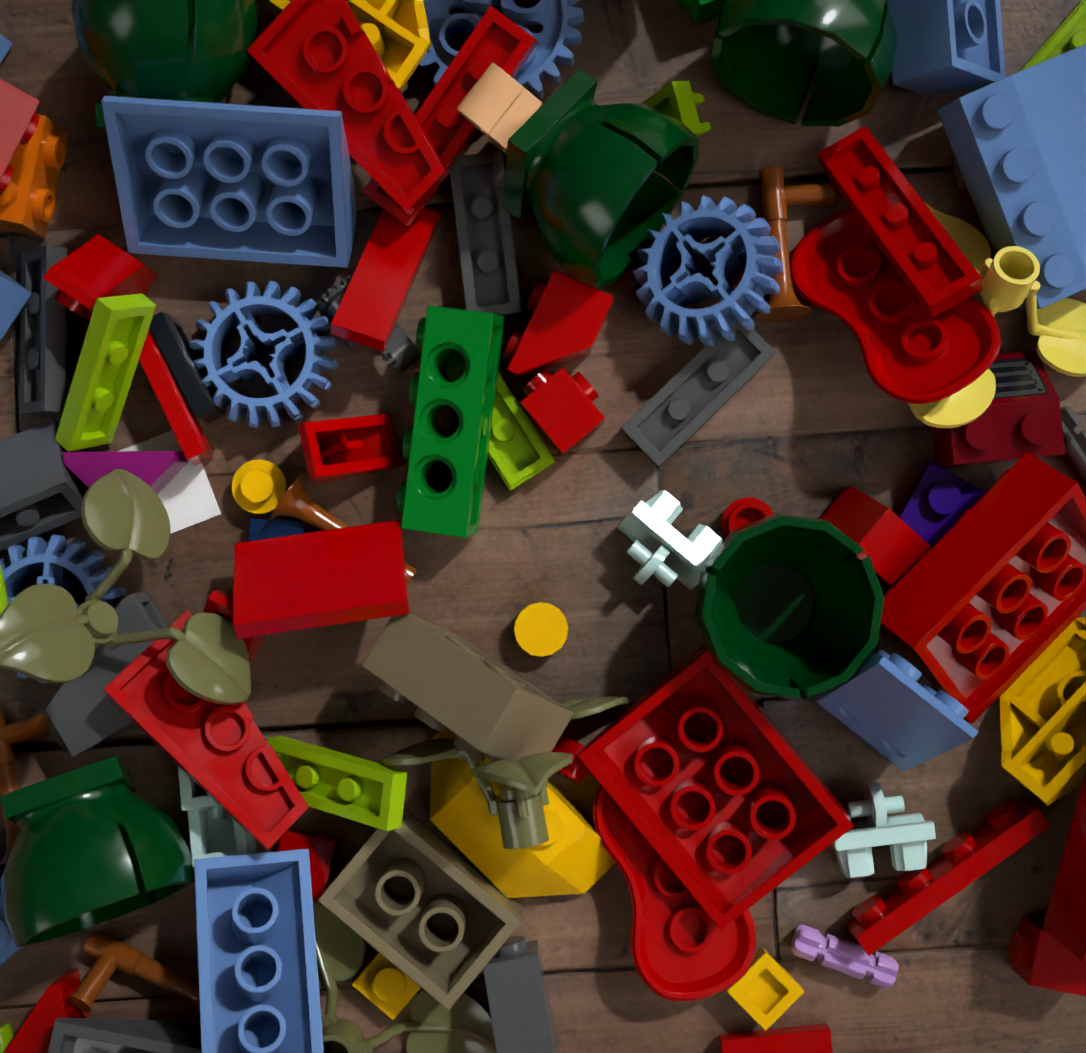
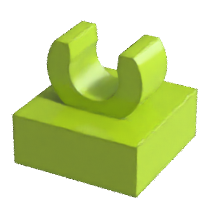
[641,80,712,137]

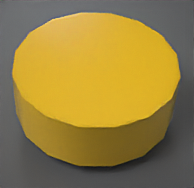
[514,602,568,657]

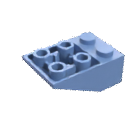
[809,649,979,771]

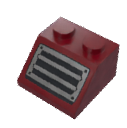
[932,351,1065,468]

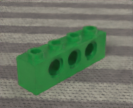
[397,305,505,538]

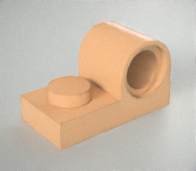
[456,63,543,156]

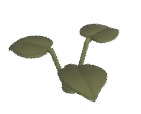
[0,468,251,705]
[378,696,629,849]
[313,900,497,1053]

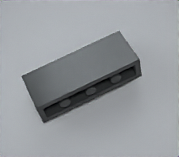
[0,418,88,551]

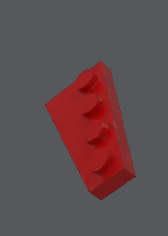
[247,0,449,214]
[103,610,309,850]

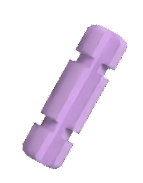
[790,925,899,989]

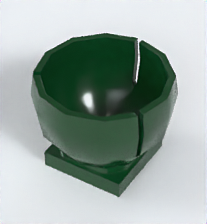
[71,0,257,128]
[710,0,898,127]
[503,69,699,288]
[695,513,884,700]
[0,756,195,947]

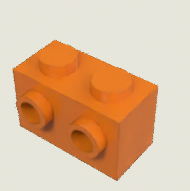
[0,114,68,239]

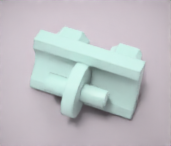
[617,490,722,590]
[830,782,936,878]

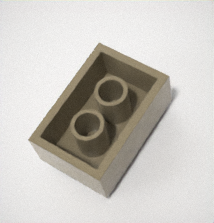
[362,613,574,762]
[318,808,523,1010]

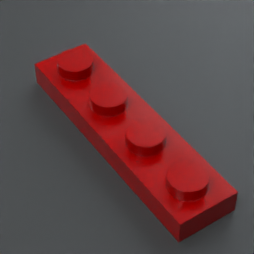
[362,5,538,227]
[817,126,983,318]
[845,799,1051,956]

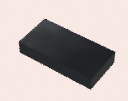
[149,311,226,423]

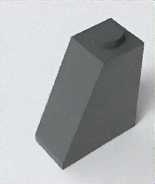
[45,592,168,757]
[483,936,560,1053]

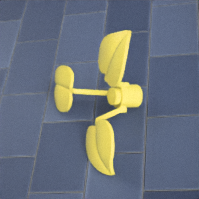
[908,201,1086,428]

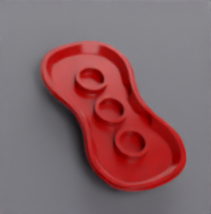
[789,208,1001,404]
[593,784,756,1002]

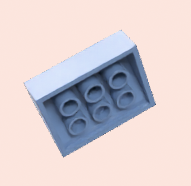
[937,44,1086,311]
[101,96,357,268]

